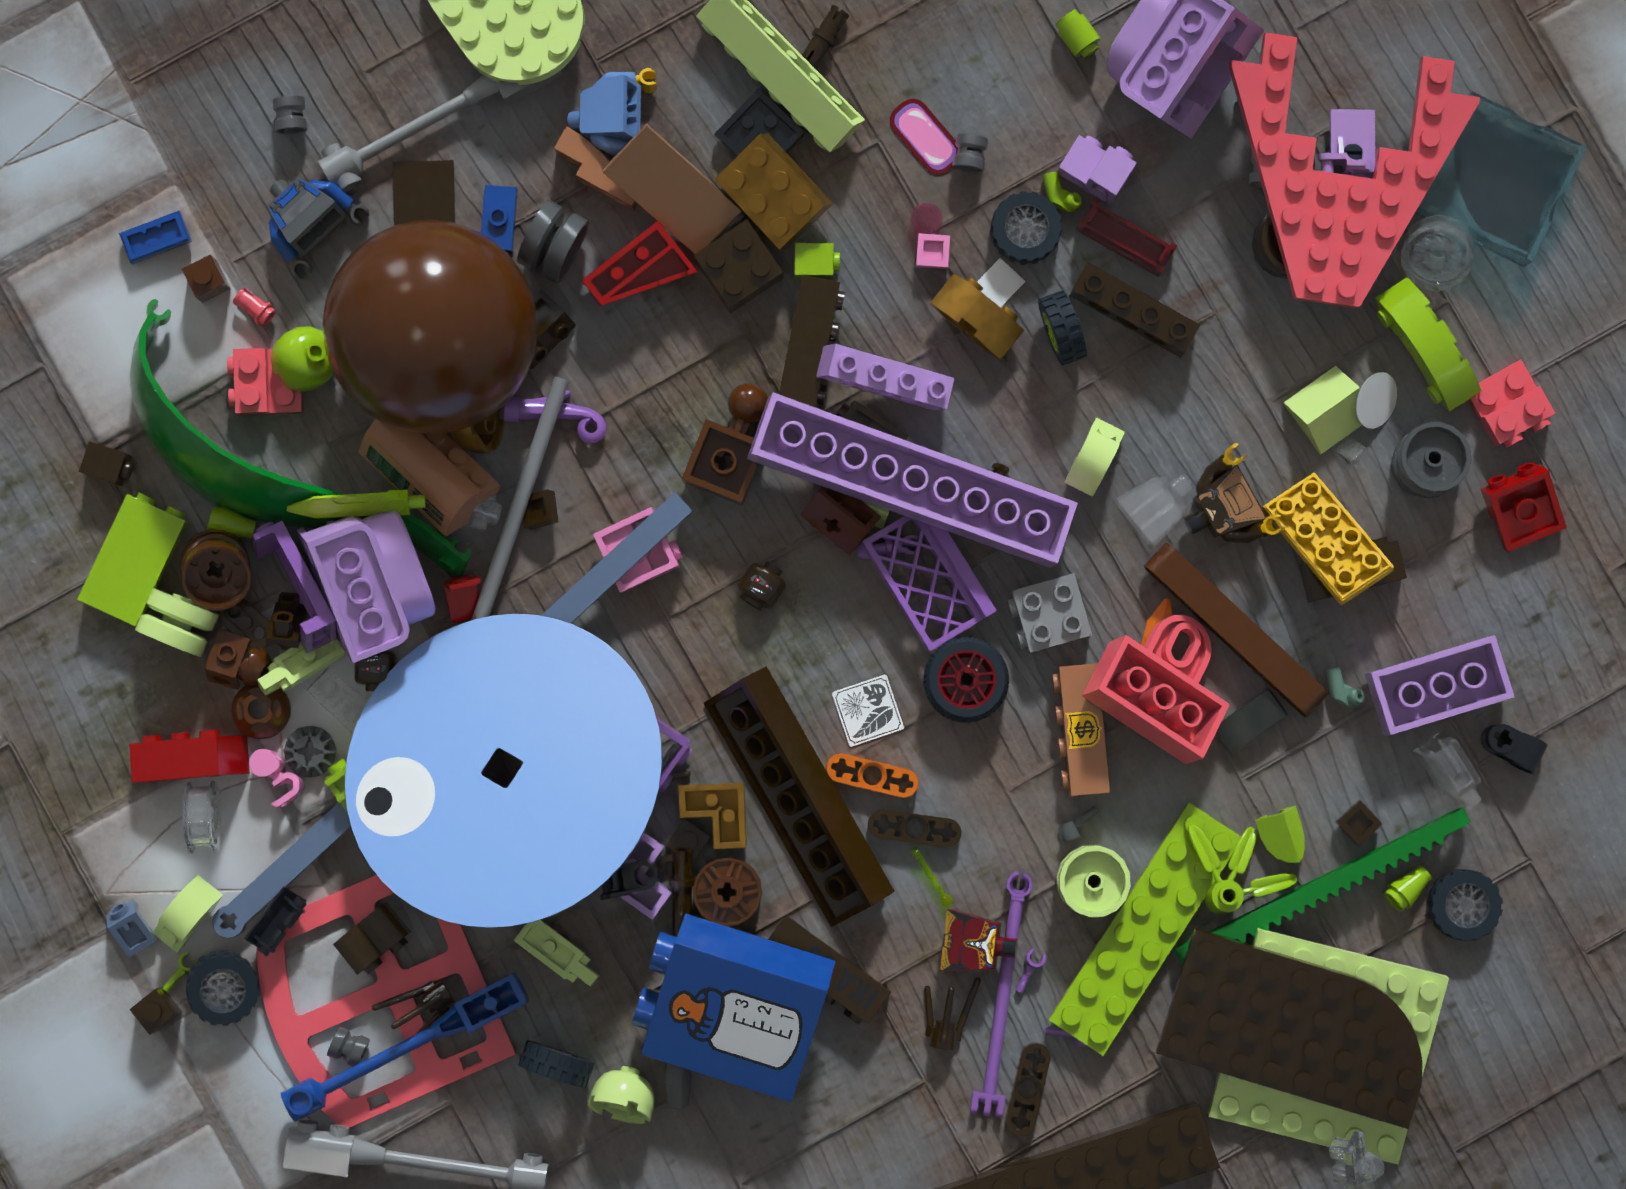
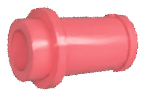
[233,287,276,326]

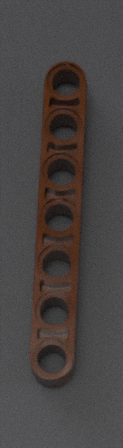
[1144,542,1329,718]

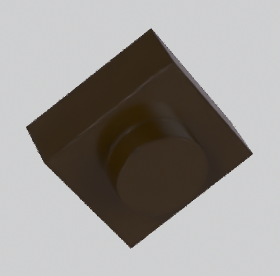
[523,489,558,530]
[1335,800,1382,846]

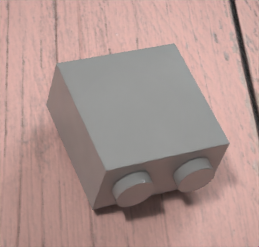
[1007,573,1092,654]

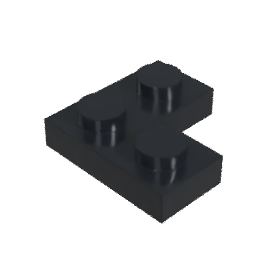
[714,88,805,157]

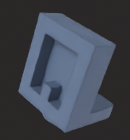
[106,900,156,958]

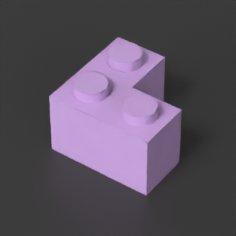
[1057,135,1137,206]
[611,832,672,920]

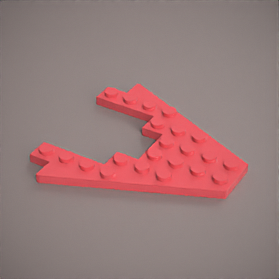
[1229,33,1480,308]

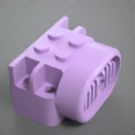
[1107,0,1264,139]
[297,510,436,663]

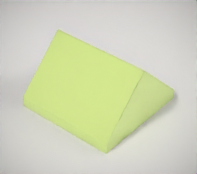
[1283,366,1362,455]

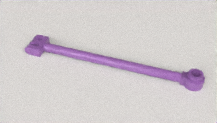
[970,871,1032,1118]

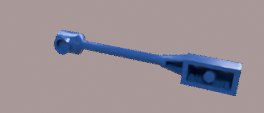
[281,972,529,1122]

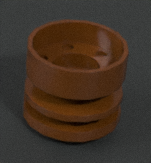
[181,529,251,611]
[693,857,762,926]

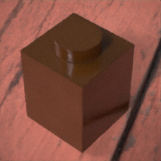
[182,254,231,303]

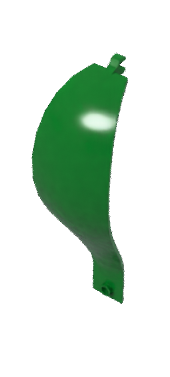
[130,299,472,578]

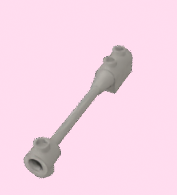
[318,70,563,192]
[282,1120,549,1189]

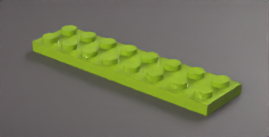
[1048,802,1243,1056]

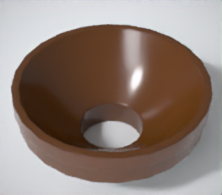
[231,685,291,739]

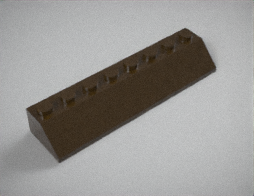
[704,666,895,927]

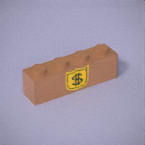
[1052,663,1110,796]

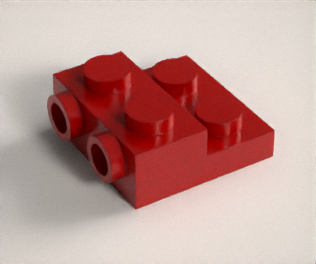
[1481,463,1567,552]

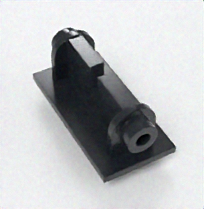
[244,886,307,956]

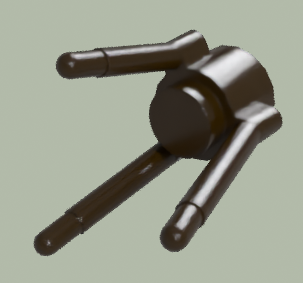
[924,977,981,1050]
[372,980,455,1034]

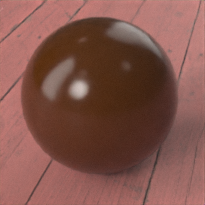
[322,220,538,434]

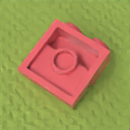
[227,348,303,416]
[1468,359,1556,448]

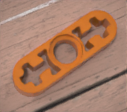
[826,753,918,798]

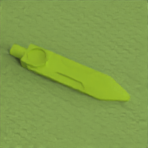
[287,489,426,519]

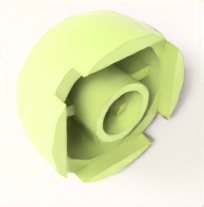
[587,1066,655,1124]

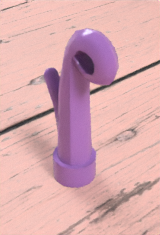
[504,390,607,443]

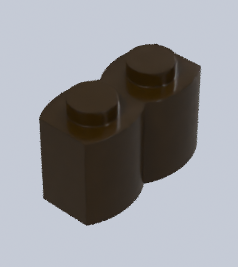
[333,902,411,975]

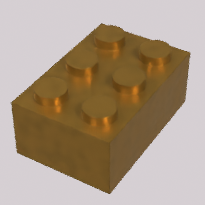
[715,133,833,250]

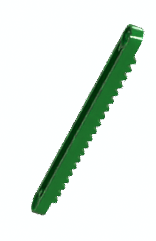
[1174,807,1471,965]

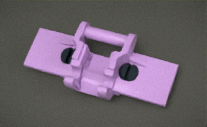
[1318,109,1375,179]

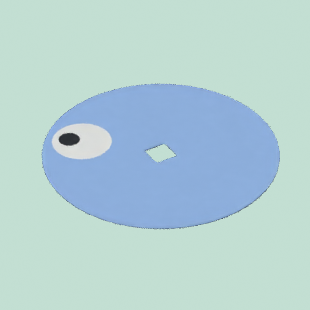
[345,614,662,928]

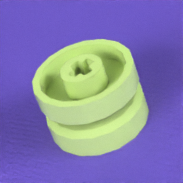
[135,588,219,657]
[1056,845,1131,917]

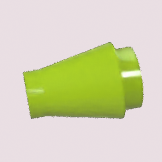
[207,505,256,539]
[1384,865,1432,912]

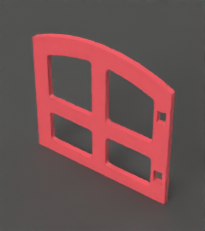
[256,875,516,1128]

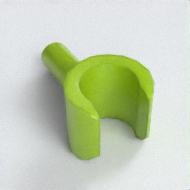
[162,952,199,993]

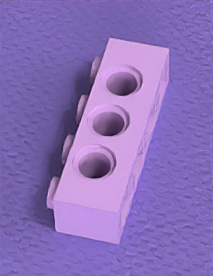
[816,344,955,411]

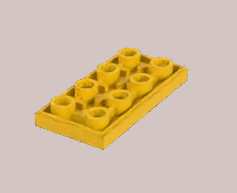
[1262,472,1394,606]

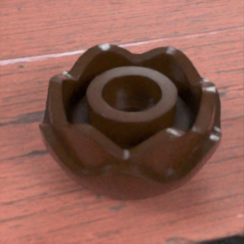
[238,647,273,686]

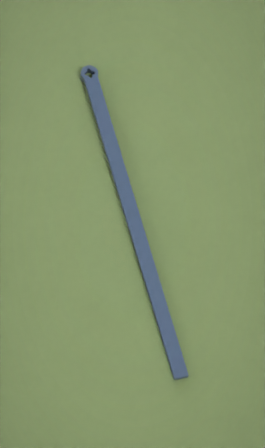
[212,492,693,938]

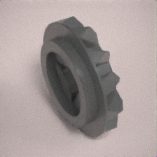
[283,726,336,777]

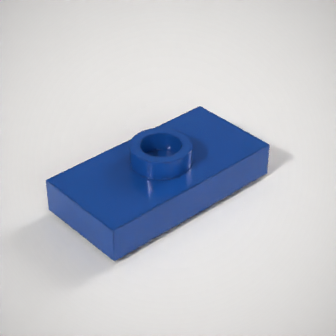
[481,185,518,252]
[119,211,192,265]

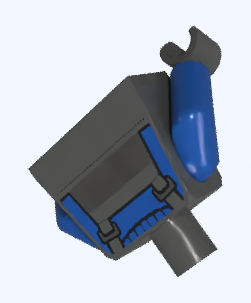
[268,178,369,279]

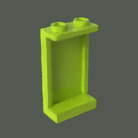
[77,492,191,627]

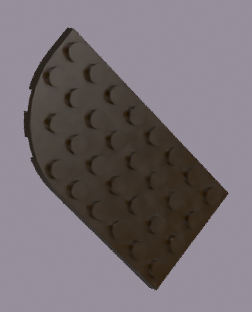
[1156,928,1422,1129]

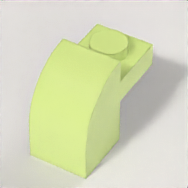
[1064,418,1125,497]
[153,875,223,953]

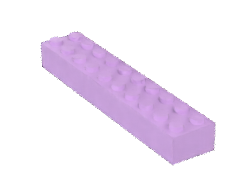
[747,392,1078,568]

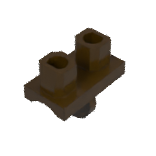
[265,592,308,650]

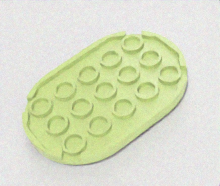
[428,0,585,85]

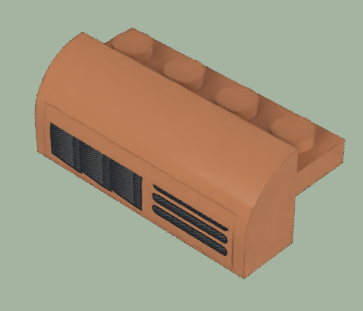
[358,419,500,536]

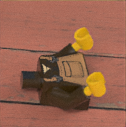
[1183,443,1285,543]

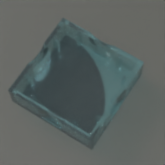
[1415,91,1587,267]

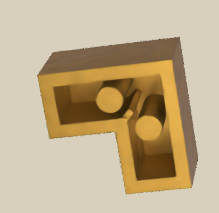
[678,782,747,849]

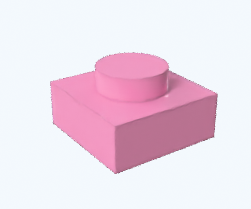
[916,233,950,269]

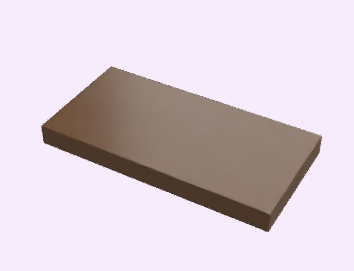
[603,123,741,254]

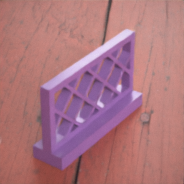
[861,516,997,653]

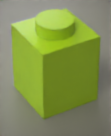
[795,243,840,280]

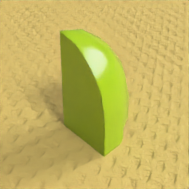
[1255,805,1305,863]

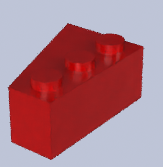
[581,221,698,306]
[129,730,250,783]

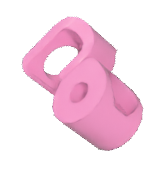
[249,749,304,807]

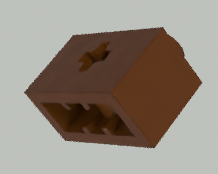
[800,486,881,556]

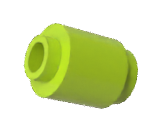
[1055,9,1101,59]

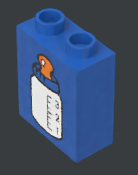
[632,913,836,1102]

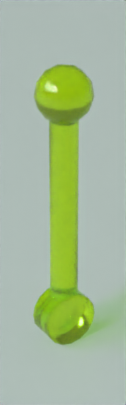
[911,847,953,907]

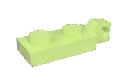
[257,638,346,695]
[514,920,600,987]

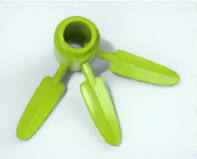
[1188,825,1297,915]

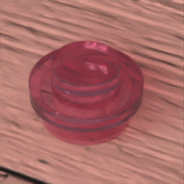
[910,203,942,234]

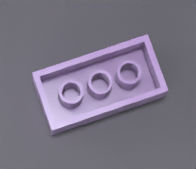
[1365,635,1515,736]

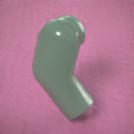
[1325,667,1365,708]

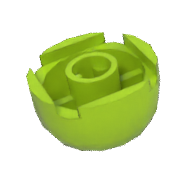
[271,326,334,392]

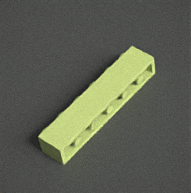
[696,0,865,152]

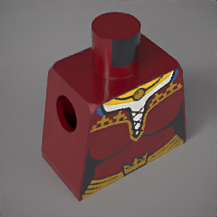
[940,909,1018,972]

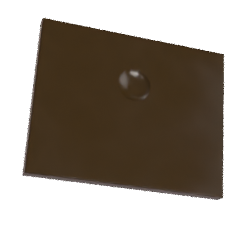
[393,160,455,226]

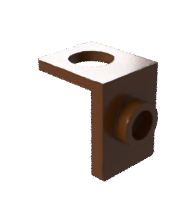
[204,630,250,690]

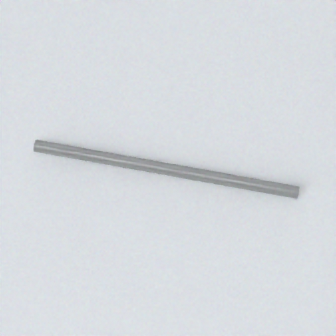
[471,376,570,620]

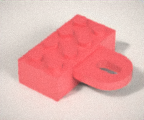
[1082,615,1230,765]

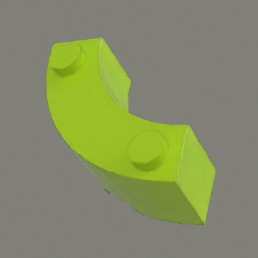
[1375,277,1482,412]

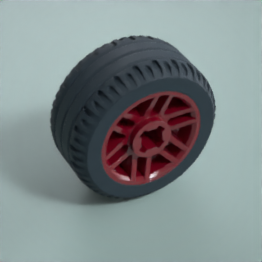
[923,637,1009,723]

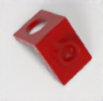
[442,573,481,623]

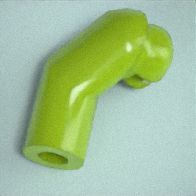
[1043,172,1082,212]

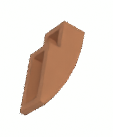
[554,126,636,211]

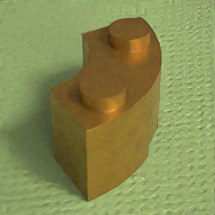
[930,274,1024,360]

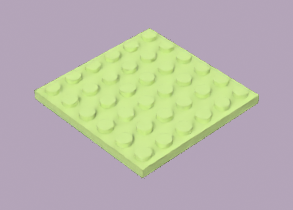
[1208,928,1449,1164]

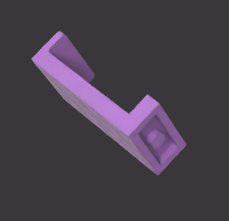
[253,521,336,653]

